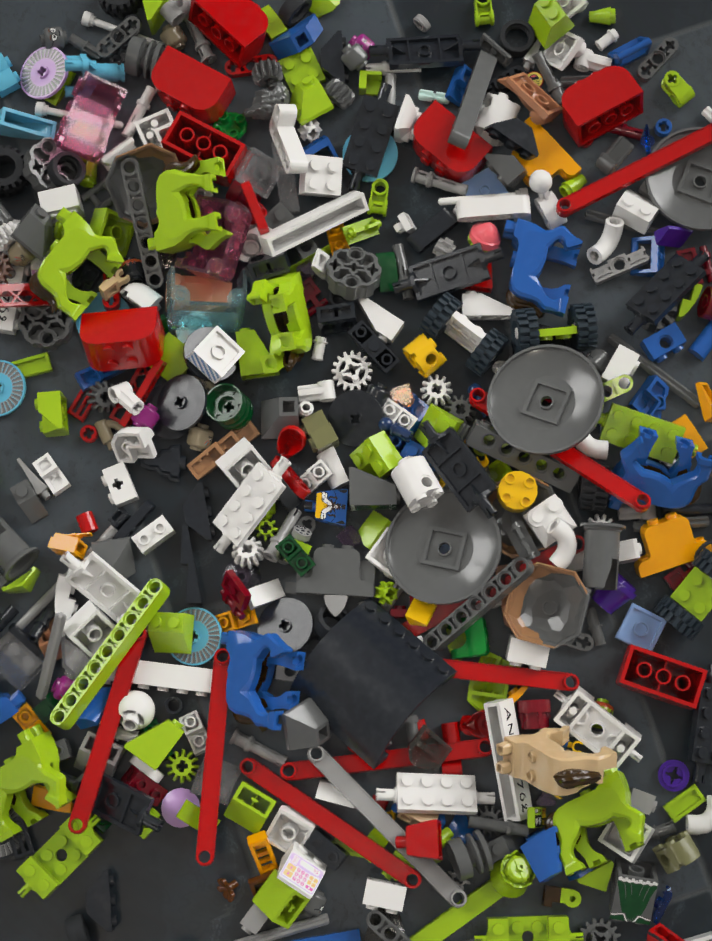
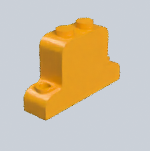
[511,117,582,187]
[634,512,712,578]

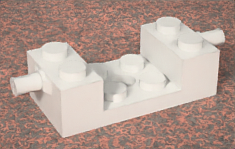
[553,686,643,769]

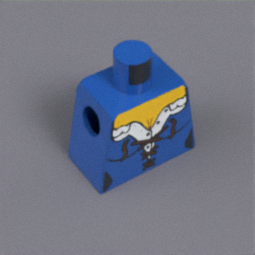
[304,489,348,528]

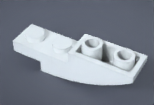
[54,559,80,638]

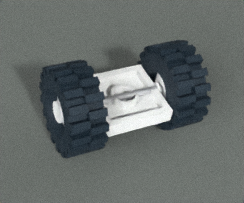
[419,292,510,377]

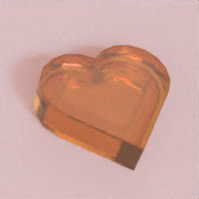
[390,383,414,407]

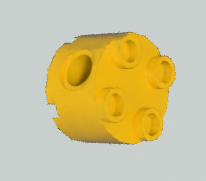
[402,333,447,378]
[497,471,537,513]

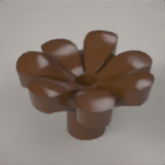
[217,878,239,903]

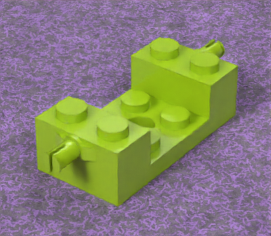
[16,814,104,900]
[474,915,584,941]

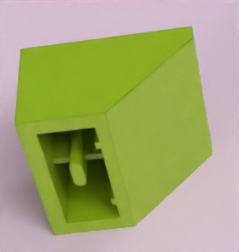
[224,781,278,833]
[252,869,310,929]

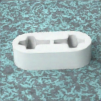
[129,755,165,783]

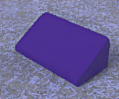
[654,225,693,248]

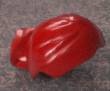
[276,425,307,458]
[458,710,490,739]

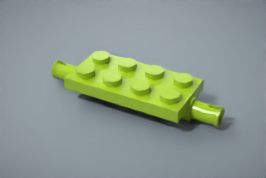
[598,402,698,464]

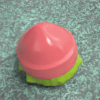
[467,222,501,252]

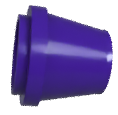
[592,573,637,615]

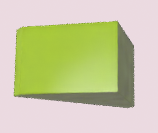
[575,860,614,892]

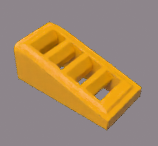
[695,382,712,423]
[247,830,279,874]

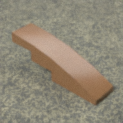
[186,420,261,481]

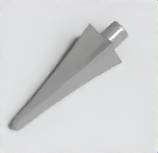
[522,39,541,72]
[17,458,51,501]

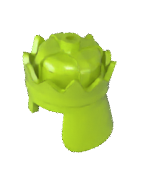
[490,850,536,898]

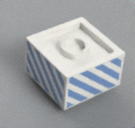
[187,325,245,384]

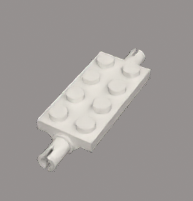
[213,456,292,554]
[60,551,148,630]
[375,772,495,815]

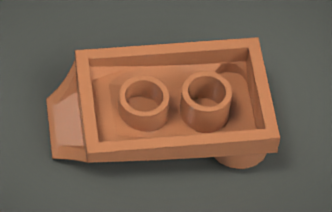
[497,72,562,125]
[165,273,232,315]

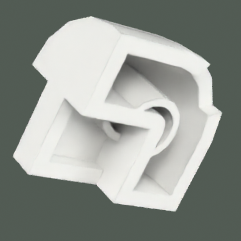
[120,283,163,310]
[111,427,157,463]

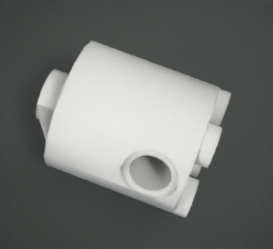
[473,92,521,146]
[391,456,444,513]

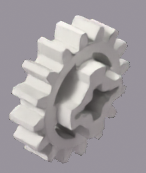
[331,350,373,391]

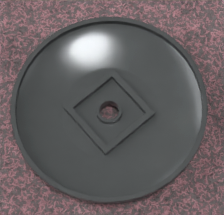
[645,127,712,231]
[487,344,605,455]
[385,489,502,605]

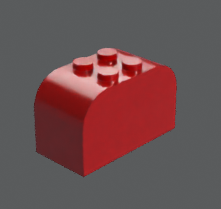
[188,0,268,68]
[151,45,236,124]
[562,66,644,147]
[413,100,493,183]
[161,110,248,187]
[79,306,165,371]
[615,644,708,709]

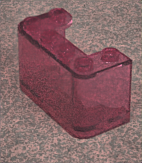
[53,71,128,165]
[174,194,252,282]

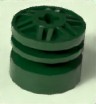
[206,383,253,431]

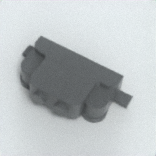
[285,544,379,599]

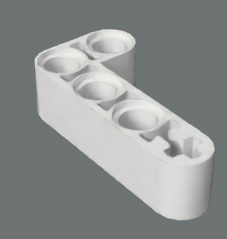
[269,104,308,174]
[456,195,531,222]

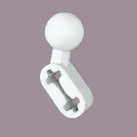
[529,169,567,230]

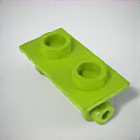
[341,216,382,245]

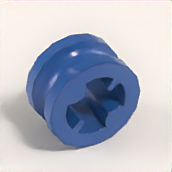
[654,118,672,137]

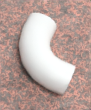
[587,216,624,265]
[576,434,609,460]
[547,517,577,569]
[685,795,712,835]

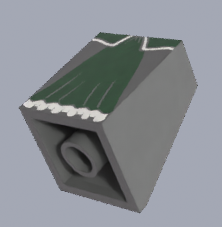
[349,467,400,511]
[609,856,659,925]

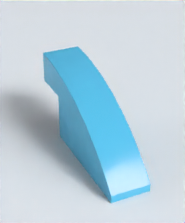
[0,107,57,140]

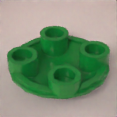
[213,111,248,140]

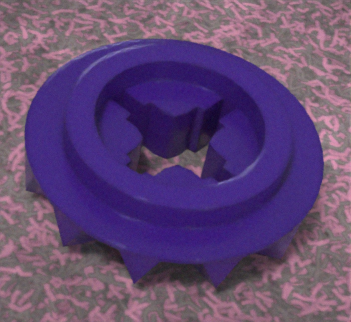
[658,760,690,792]

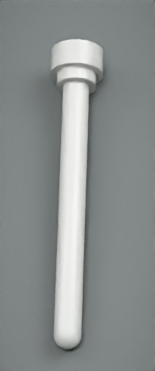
[81,11,160,45]
[35,101,124,129]
[438,188,528,205]

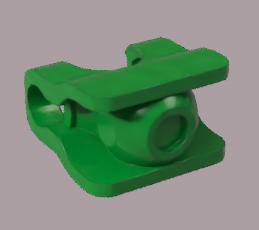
[447,617,490,659]

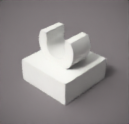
[393,212,417,234]

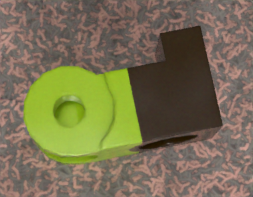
[541,884,581,908]

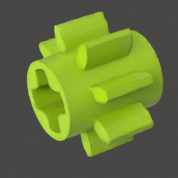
[255,519,278,541]
[374,581,399,605]

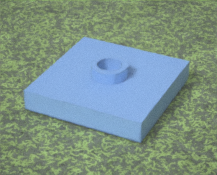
[462,167,508,196]
[614,603,667,651]

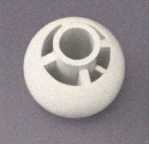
[118,690,155,731]

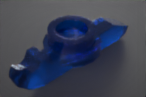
[641,124,655,156]
[653,886,672,924]

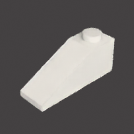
[461,291,513,320]
[356,298,404,345]

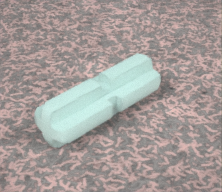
[418,89,449,104]

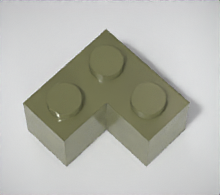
[300,409,339,454]

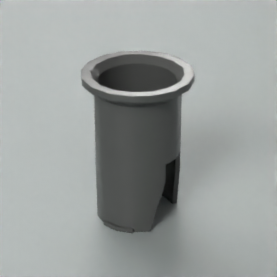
[0,516,40,581]
[580,522,626,590]

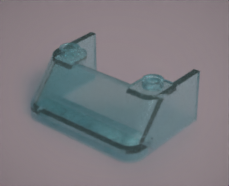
[167,266,247,332]

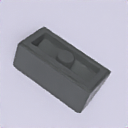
[480,32,513,68]

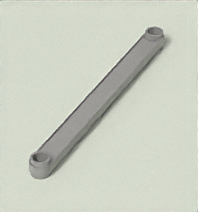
[307,746,467,908]

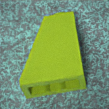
[235,328,280,380]
[124,719,184,771]

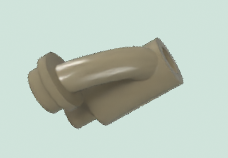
[94,419,125,451]

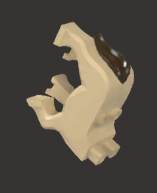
[496,726,617,796]

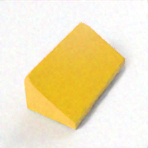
[405,598,437,627]

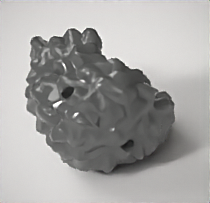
[243,82,290,120]

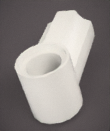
[573,48,612,72]
[297,380,336,403]
[108,381,144,415]

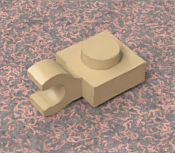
[99,268,130,301]

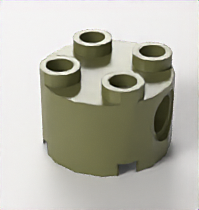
[652,830,700,874]

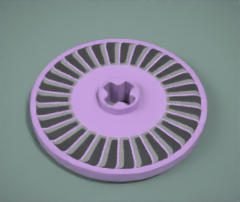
[20,47,69,100]

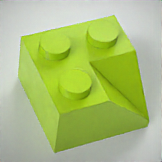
[34,390,69,437]
[349,430,402,480]

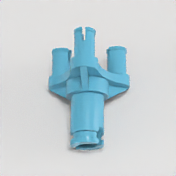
[65,54,125,99]

